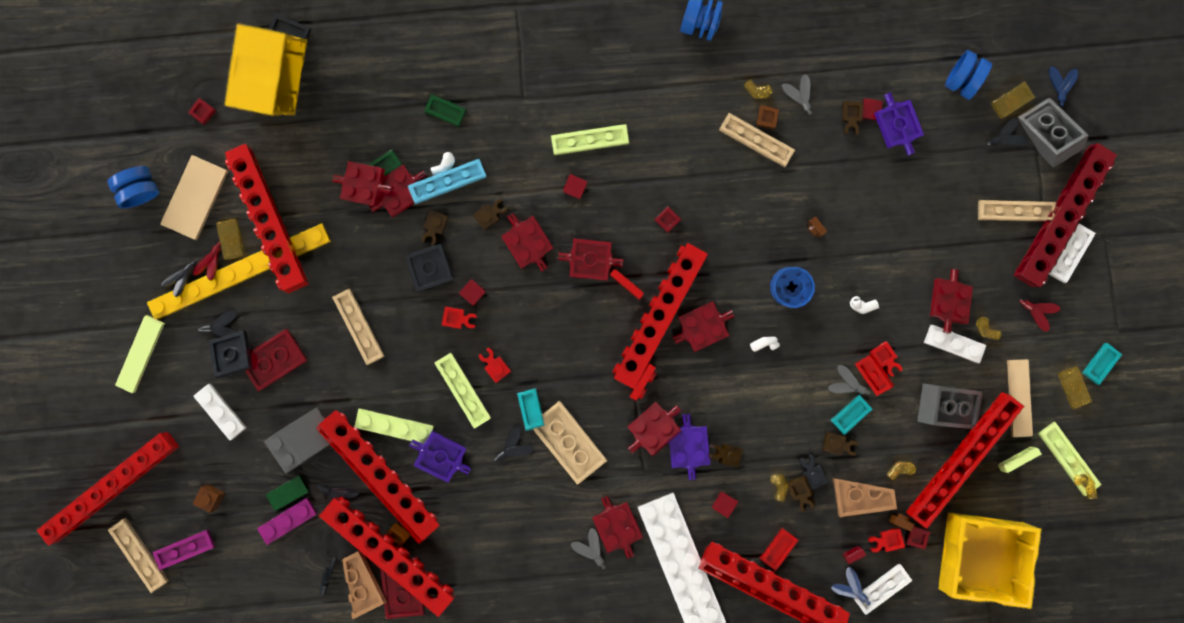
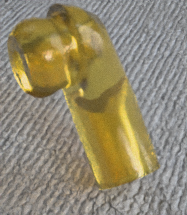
[743,79,772,98]
[976,317,1001,340]
[886,461,916,481]
[770,473,788,502]
[1074,474,1097,499]

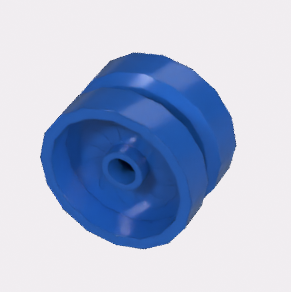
[945,50,992,100]
[107,166,159,209]

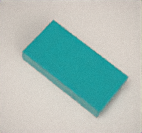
[1082,343,1123,385]
[517,388,545,431]
[830,395,873,435]

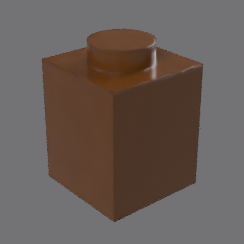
[193,484,225,513]

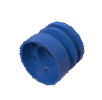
[680,0,723,41]
[770,267,815,308]

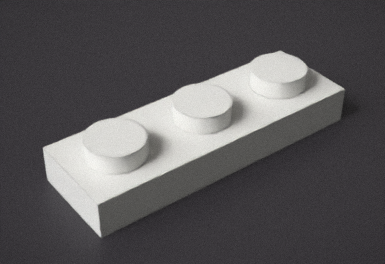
[1048,224,1096,283]
[924,325,986,363]
[194,384,247,440]
[853,564,912,615]

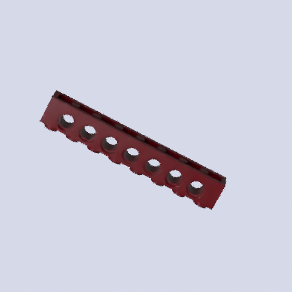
[1013,143,1117,287]

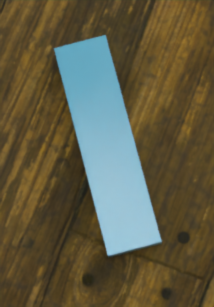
[408,159,486,204]

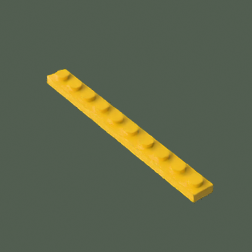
[147,224,331,320]

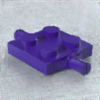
[874,92,924,156]
[669,414,710,480]
[409,431,471,483]

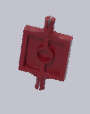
[332,161,394,207]
[369,165,427,218]
[501,213,554,272]
[558,239,623,281]
[930,269,973,334]
[672,301,735,352]
[628,402,682,456]
[592,495,643,559]

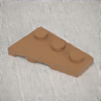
[833,478,897,517]
[342,551,387,619]

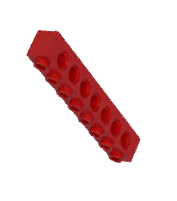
[225,143,309,294]
[612,243,708,389]
[906,392,1025,529]
[316,410,439,543]
[36,432,180,546]
[319,497,456,617]
[698,542,850,623]

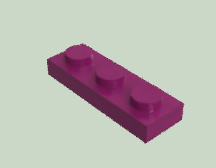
[257,498,318,545]
[152,529,216,570]

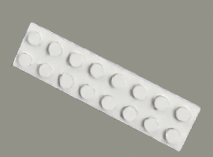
[638,493,726,623]

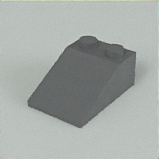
[1018,98,1088,168]
[917,383,982,429]
[264,407,330,474]

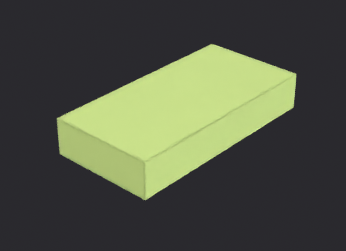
[998,447,1041,473]

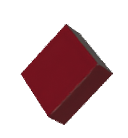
[188,98,216,125]
[862,98,883,121]
[563,174,588,200]
[654,206,681,233]
[459,279,486,306]
[711,491,738,518]
[905,526,930,550]
[842,546,866,564]

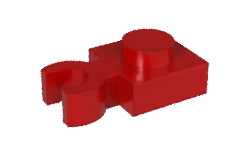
[442,307,477,329]
[869,341,902,377]
[479,348,511,383]
[868,527,905,552]

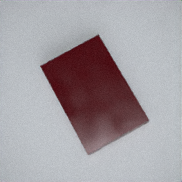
[245,328,308,392]
[380,556,425,619]

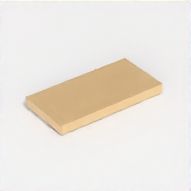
[160,155,228,240]
[533,401,607,485]

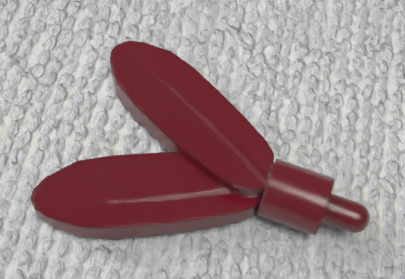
[193,242,221,281]
[1020,300,1060,332]

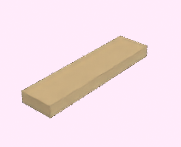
[719,113,795,167]
[978,200,1056,221]
[332,289,385,365]
[1007,359,1033,437]
[108,518,169,593]

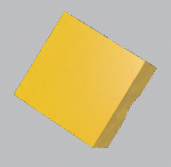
[225,24,307,115]
[938,512,1041,608]

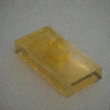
[991,82,1035,119]
[216,219,245,260]
[1057,366,1092,409]

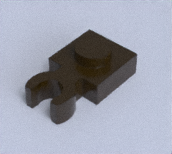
[842,101,863,135]
[473,198,508,231]
[422,210,449,246]
[822,432,859,456]
[708,444,743,468]
[787,476,816,512]

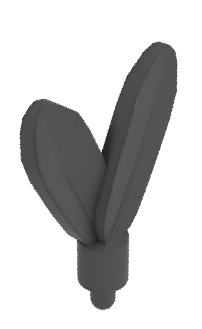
[782,74,812,115]
[828,365,870,395]
[571,528,606,569]

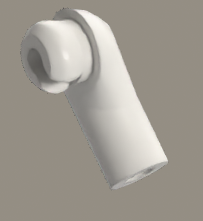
[431,152,455,176]
[850,296,879,314]
[750,337,780,352]

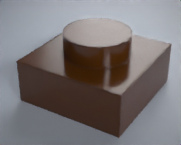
[756,105,779,129]
[807,217,828,238]
[889,513,914,531]
[387,523,410,548]

